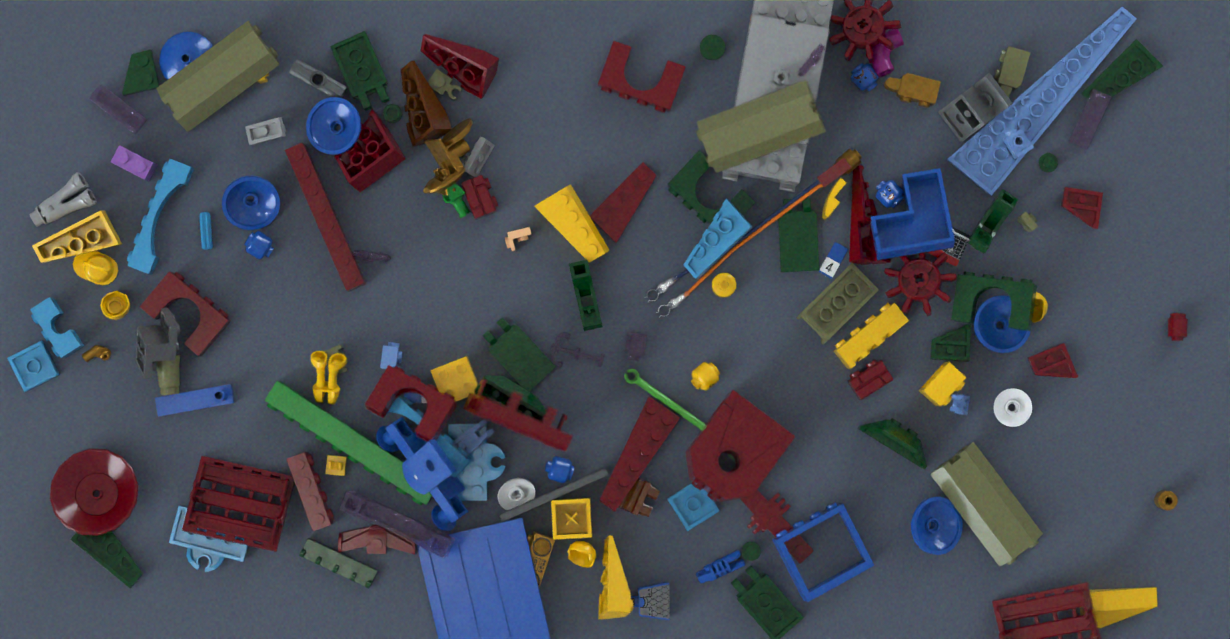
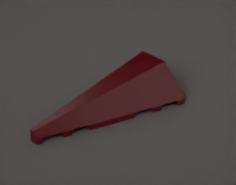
[849,165,891,265]

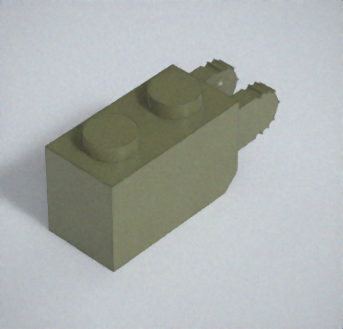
[994,46,1031,98]

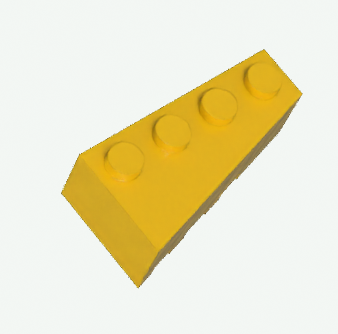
[534,184,610,263]
[32,210,123,263]
[833,303,909,369]

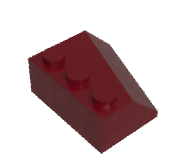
[334,109,406,193]

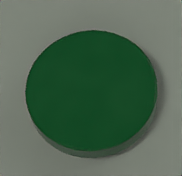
[700,35,725,60]

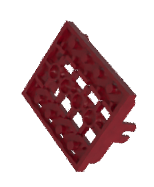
[182,456,295,552]
[992,582,1101,639]

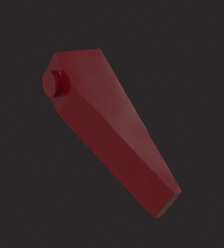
[420,34,499,99]

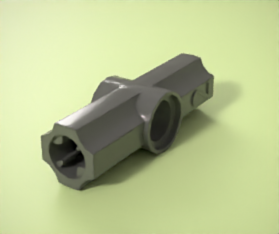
[289,59,348,98]

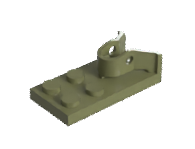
[796,263,879,345]

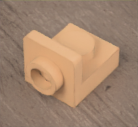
[505,227,532,252]

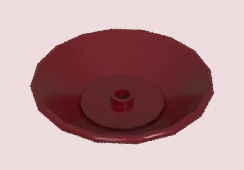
[50,449,138,535]

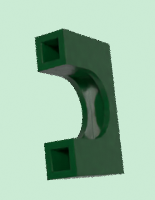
[668,150,755,224]
[951,272,1037,331]

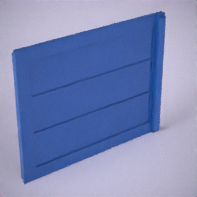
[416,518,551,639]

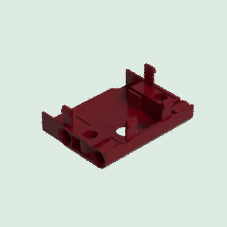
[463,379,573,451]

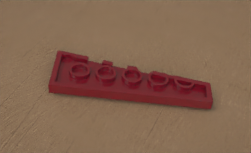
[599,396,680,511]

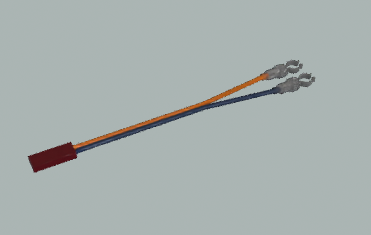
[645,158,851,318]

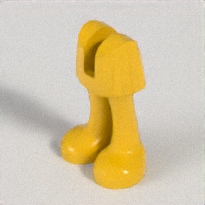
[310,351,347,405]

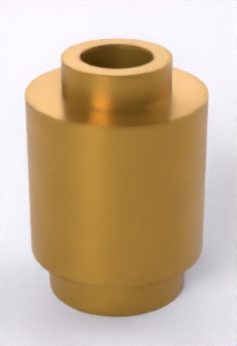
[833,148,862,176]
[1154,490,1178,510]

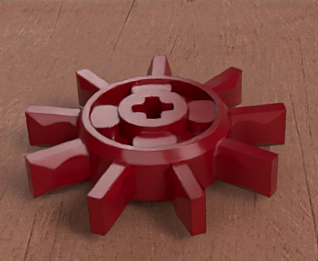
[829,0,901,63]
[884,252,957,316]

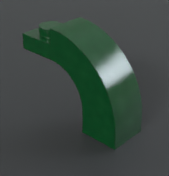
[968,189,1018,254]
[569,260,603,331]

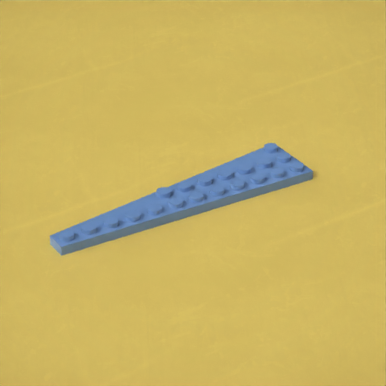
[946,7,1137,196]

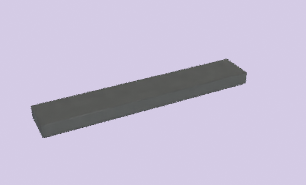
[500,468,608,522]

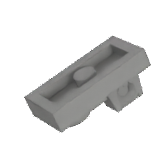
[245,117,286,145]
[461,136,495,178]

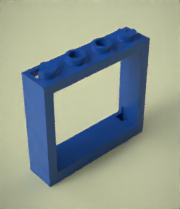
[772,502,875,602]

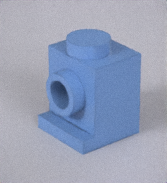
[1003,128,1034,159]
[380,342,403,369]

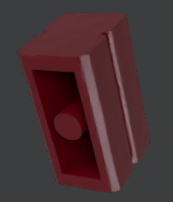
[461,175,499,220]
[848,359,894,400]

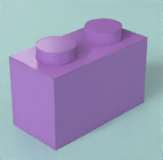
[111,145,157,182]

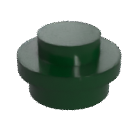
[383,104,402,123]
[1038,153,1058,172]
[741,542,761,561]

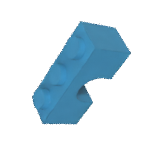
[30,297,84,358]

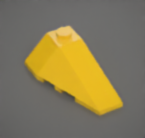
[598,535,633,619]
[1080,587,1157,628]

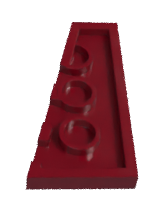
[590,162,656,243]

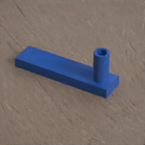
[155,384,235,417]

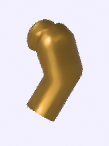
[82,345,111,362]

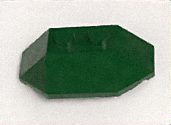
[474,375,547,422]
[857,418,927,469]

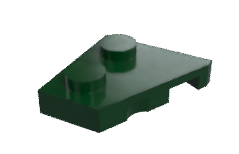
[122,50,160,96]
[930,324,971,362]

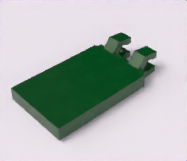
[330,31,390,111]
[778,198,819,272]
[482,317,556,391]
[731,565,804,639]

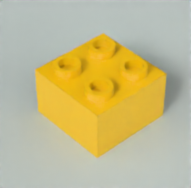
[430,356,478,402]
[918,362,967,406]
[551,498,592,539]

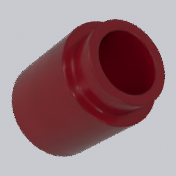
[1168,313,1188,341]

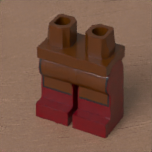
[618,477,660,517]

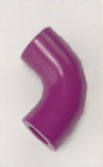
[872,29,904,78]

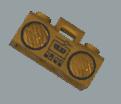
[527,531,555,587]

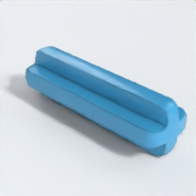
[199,212,213,250]

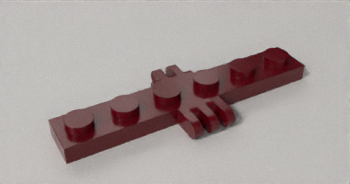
[728,467,814,564]

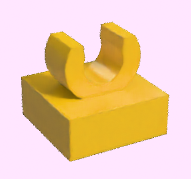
[325,455,347,476]

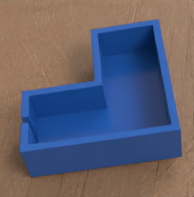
[870,168,955,260]

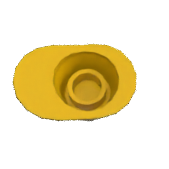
[73,251,118,285]

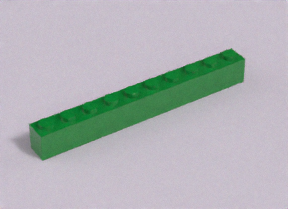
[265,381,432,506]

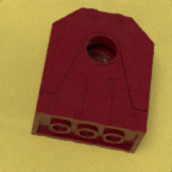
[685,390,795,502]

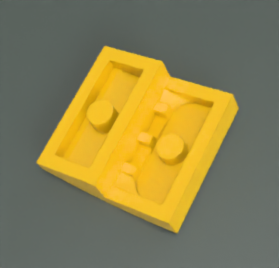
[822,178,846,220]

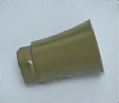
[155,354,181,395]

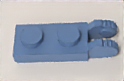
[950,394,970,415]
[452,419,495,457]

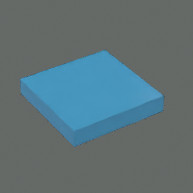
[7,341,60,392]
[667,484,720,531]

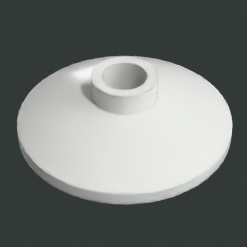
[993,388,1032,427]
[498,478,535,510]

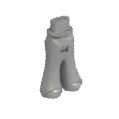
[29,172,97,227]

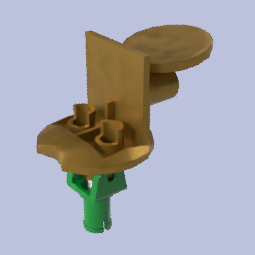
[423,118,473,218]

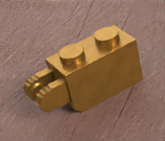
[884,73,941,108]

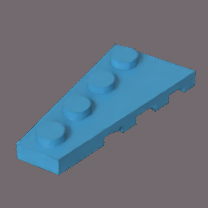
[683,198,753,279]

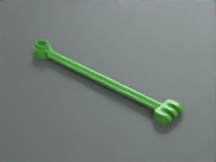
[624,369,734,460]

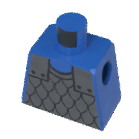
[631,582,670,620]

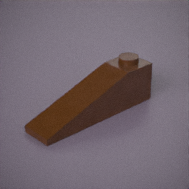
[401,61,452,147]

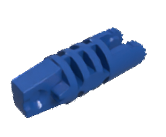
[696,550,745,583]

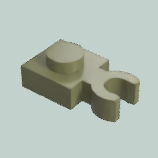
[428,69,462,100]
[1017,212,1038,232]

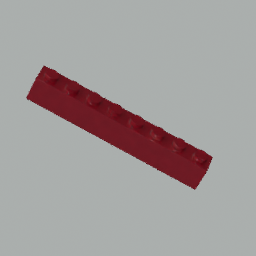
[285,143,366,292]

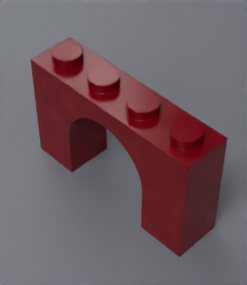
[598,41,686,113]
[140,271,231,356]
[365,365,457,442]

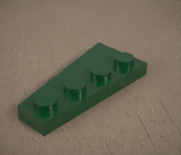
[1081,39,1163,107]
[70,531,143,589]

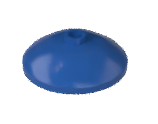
[159,32,213,80]
[306,97,361,155]
[222,176,280,230]
[974,295,1031,353]
[911,497,963,555]

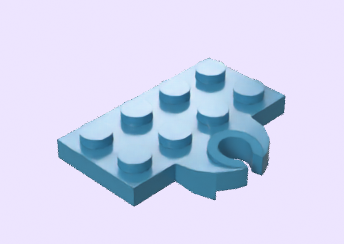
[448,424,506,501]
[169,505,248,572]

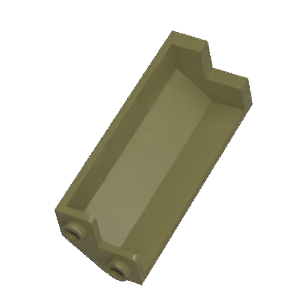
[156,21,280,132]
[696,80,826,173]
[930,442,1043,566]

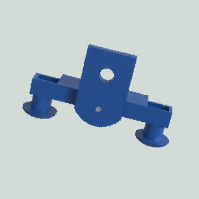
[376,417,469,531]

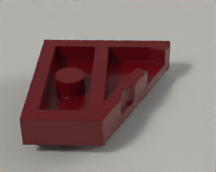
[1061,187,1103,230]
[1028,343,1078,378]

